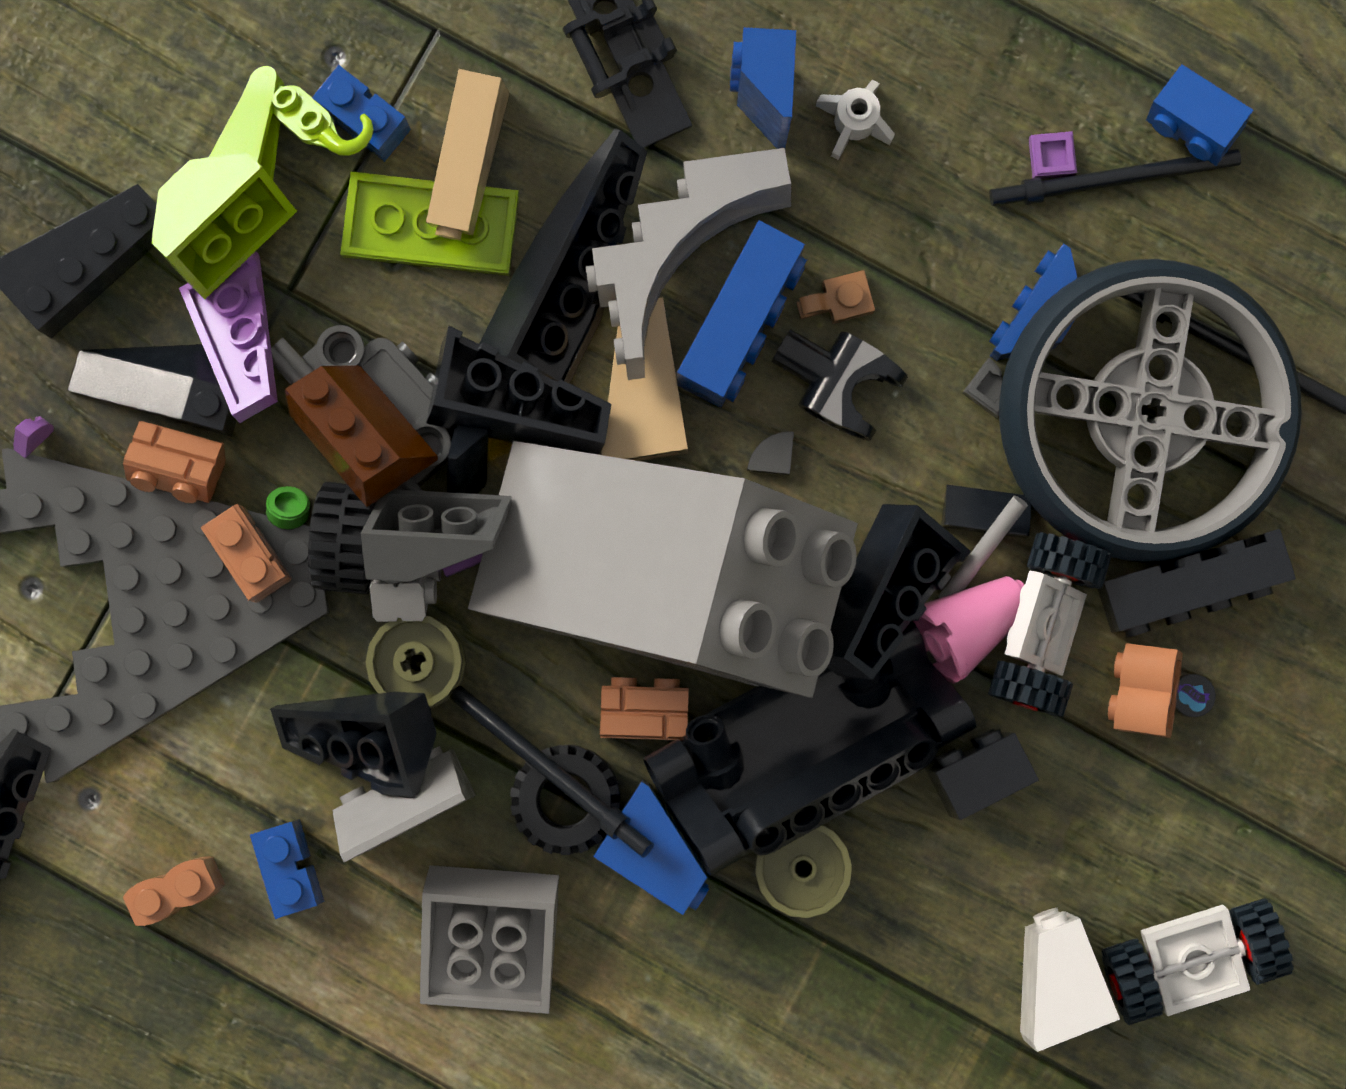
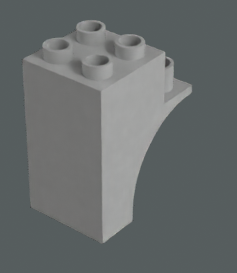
[468,441,858,698]

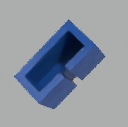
[1146,64,1253,166]
[312,65,411,162]
[250,819,325,919]

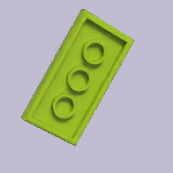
[340,172,519,276]

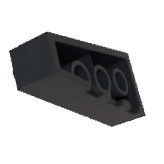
[426,326,611,455]
[827,504,971,680]
[1098,529,1296,638]

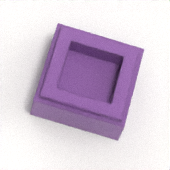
[1029,131,1077,179]

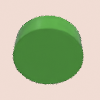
[266,486,310,529]

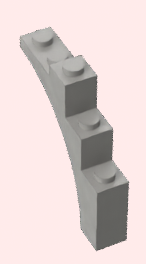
[586,148,791,380]

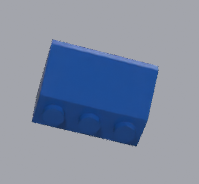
[730,27,796,149]

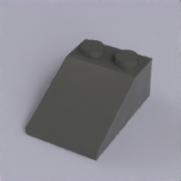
[361,490,512,584]

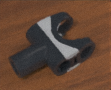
[771,329,908,441]

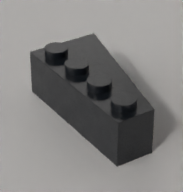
[0,184,157,339]

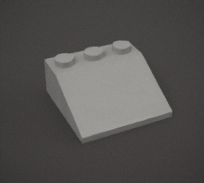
[332,746,476,862]
[420,865,559,1014]

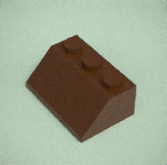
[285,365,438,507]

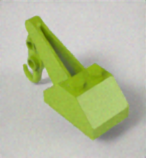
[151,66,374,299]

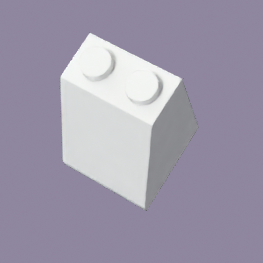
[1020,908,1120,1052]

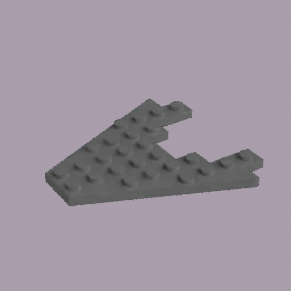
[0,448,330,783]

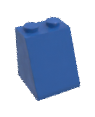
[593,779,709,915]

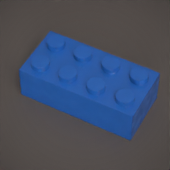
[677,220,807,408]

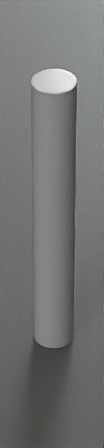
[938,495,1028,598]

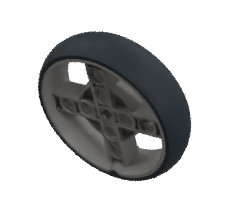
[999,259,1302,562]

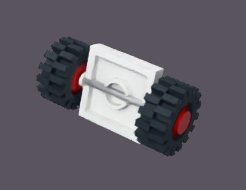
[988,532,1112,717]
[1101,899,1294,1025]

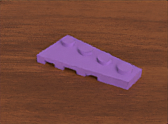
[179,251,278,423]

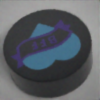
[1176,674,1216,717]

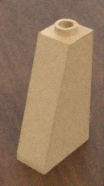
[426,69,510,240]
[601,297,688,461]

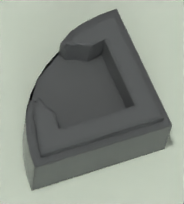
[962,358,1003,418]
[747,431,794,475]

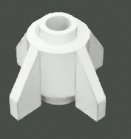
[816,80,895,160]

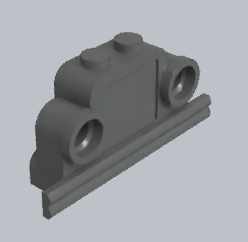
[271,325,451,491]

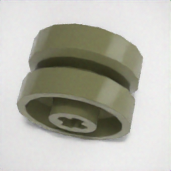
[365,616,467,708]
[755,825,852,918]

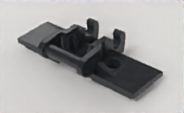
[562,0,692,149]

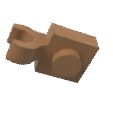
[796,270,875,324]

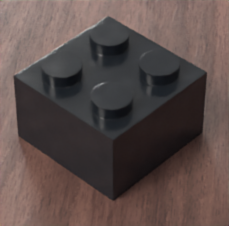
[926,728,1039,820]

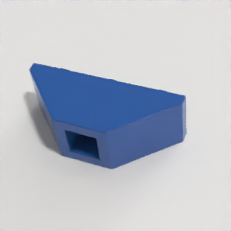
[989,243,1077,361]

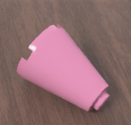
[913,576,1025,684]

